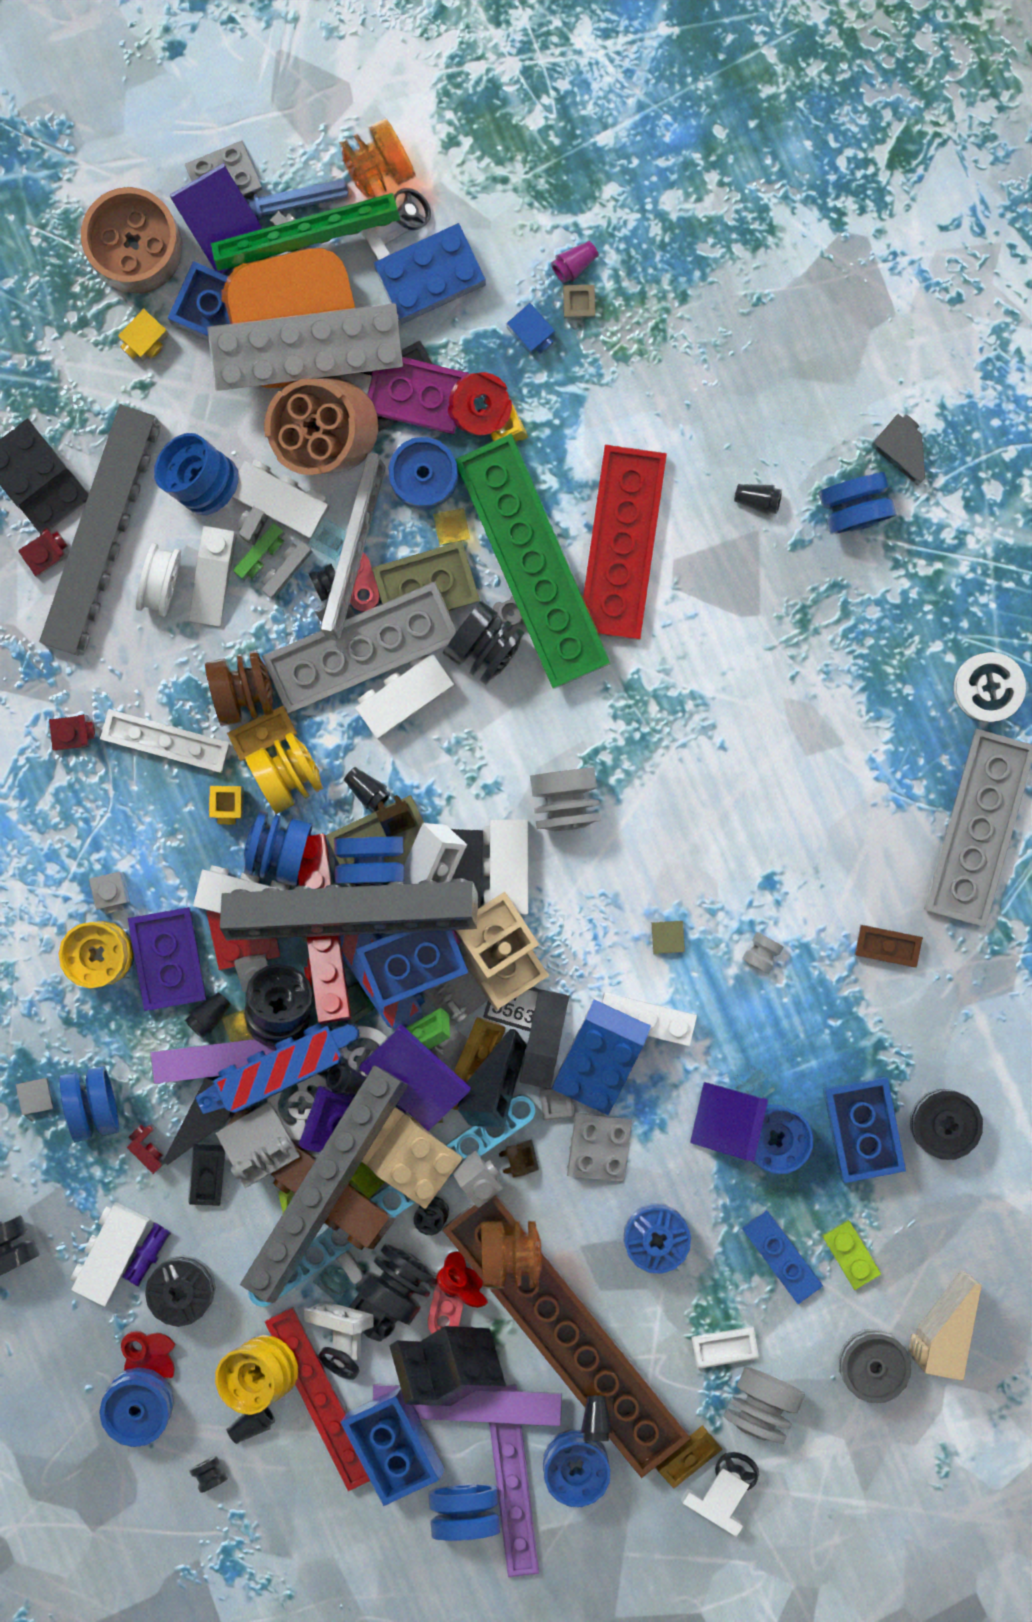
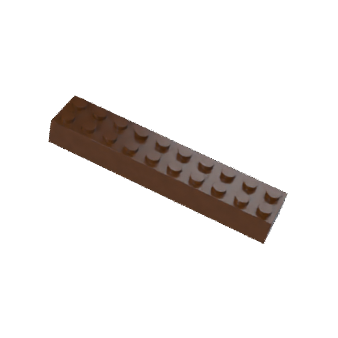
[442,1194,691,1478]

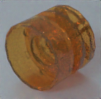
[338,117,416,200]
[481,1220,542,1289]

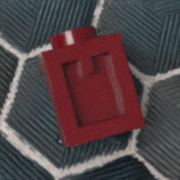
[18,528,68,577]
[49,714,95,751]
[126,1123,165,1174]

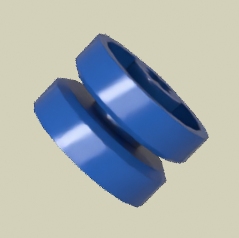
[388,437,458,510]
[818,472,897,535]
[334,837,404,886]
[59,1066,119,1143]
[99,1367,174,1447]
[428,1484,500,1541]

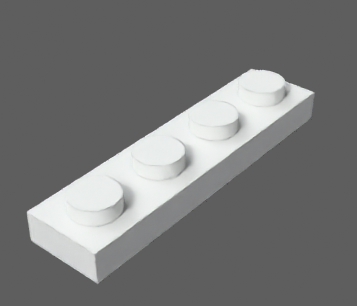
[100,709,230,773]

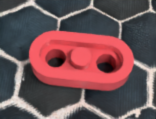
[350,553,380,612]
[428,1283,464,1334]

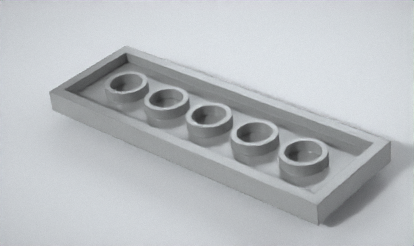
[207,303,403,391]
[262,582,457,714]
[924,729,1032,927]

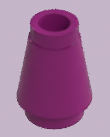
[551,241,599,283]

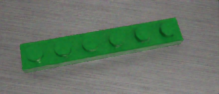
[211,193,400,271]

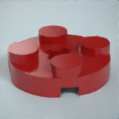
[448,372,512,436]

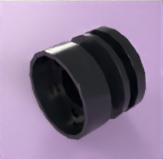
[443,601,525,685]
[244,964,313,1047]
[355,1243,437,1325]
[145,1255,216,1327]

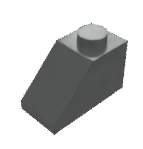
[871,414,925,486]

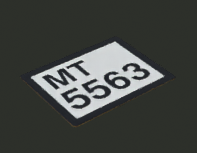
[483,987,539,1032]

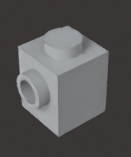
[89,872,130,914]
[452,1151,503,1208]

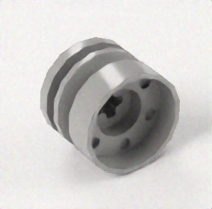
[530,767,601,832]
[724,1367,805,1444]

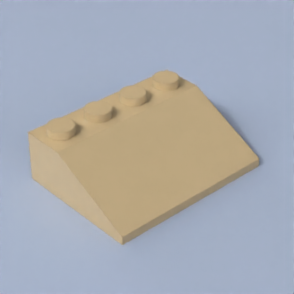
[908,1271,982,1381]

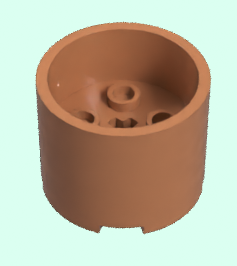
[81,187,183,294]
[264,378,378,475]

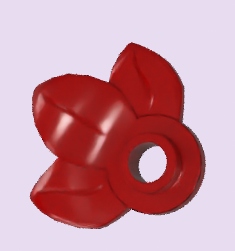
[436,1252,488,1308]
[121,1331,176,1378]

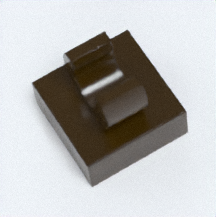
[376,795,416,837]
[499,1139,539,1178]

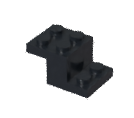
[0,418,89,535]
[389,1326,506,1406]

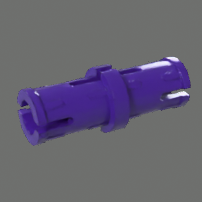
[121,1222,172,1287]

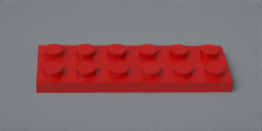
[583,444,667,640]

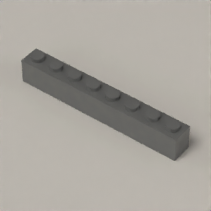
[39,404,161,656]
[220,879,478,941]
[240,1065,408,1303]

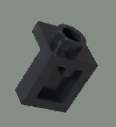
[348,1294,398,1342]

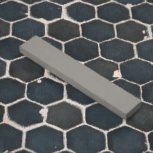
[321,453,386,641]

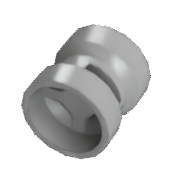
[742,932,784,974]

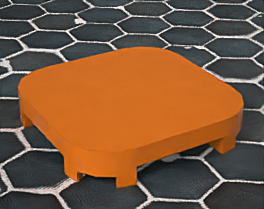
[221,247,355,388]

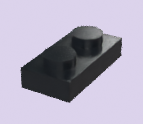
[188,1144,225,1206]

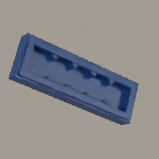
[741,1209,823,1304]

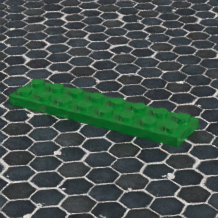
[455,434,611,689]

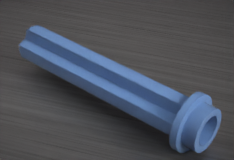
[248,179,348,220]

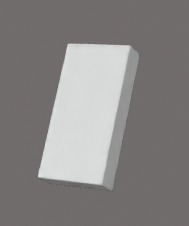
[691,1326,759,1369]

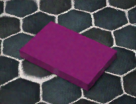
[368,357,469,435]

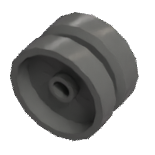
[838,1329,911,1403]

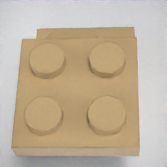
[453,892,549,1011]
[362,1107,463,1209]

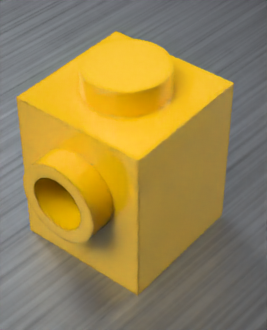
[118,308,169,361]
[209,786,244,825]

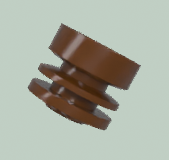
[205,650,274,727]

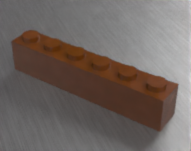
[226,1108,396,1250]

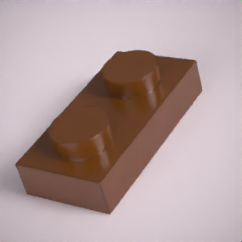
[854,924,923,968]

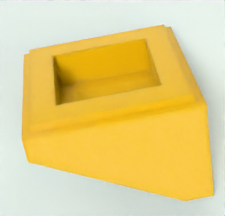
[491,404,528,441]

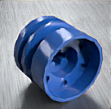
[154,433,239,516]
[244,811,312,887]
[751,1104,813,1174]
[623,1203,691,1274]
[543,1429,611,1507]

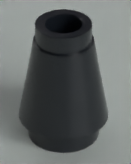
[734,484,782,515]
[343,767,391,812]
[184,992,231,1038]
[326,1063,366,1096]
[580,1396,612,1441]
[226,1407,275,1444]

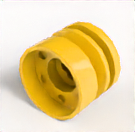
[245,731,324,815]
[58,921,134,988]
[215,1335,298,1415]

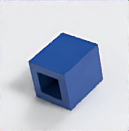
[506,303,555,355]

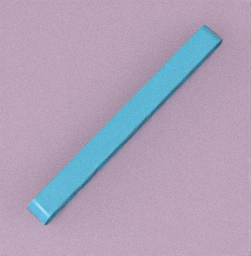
[248,1095,535,1307]

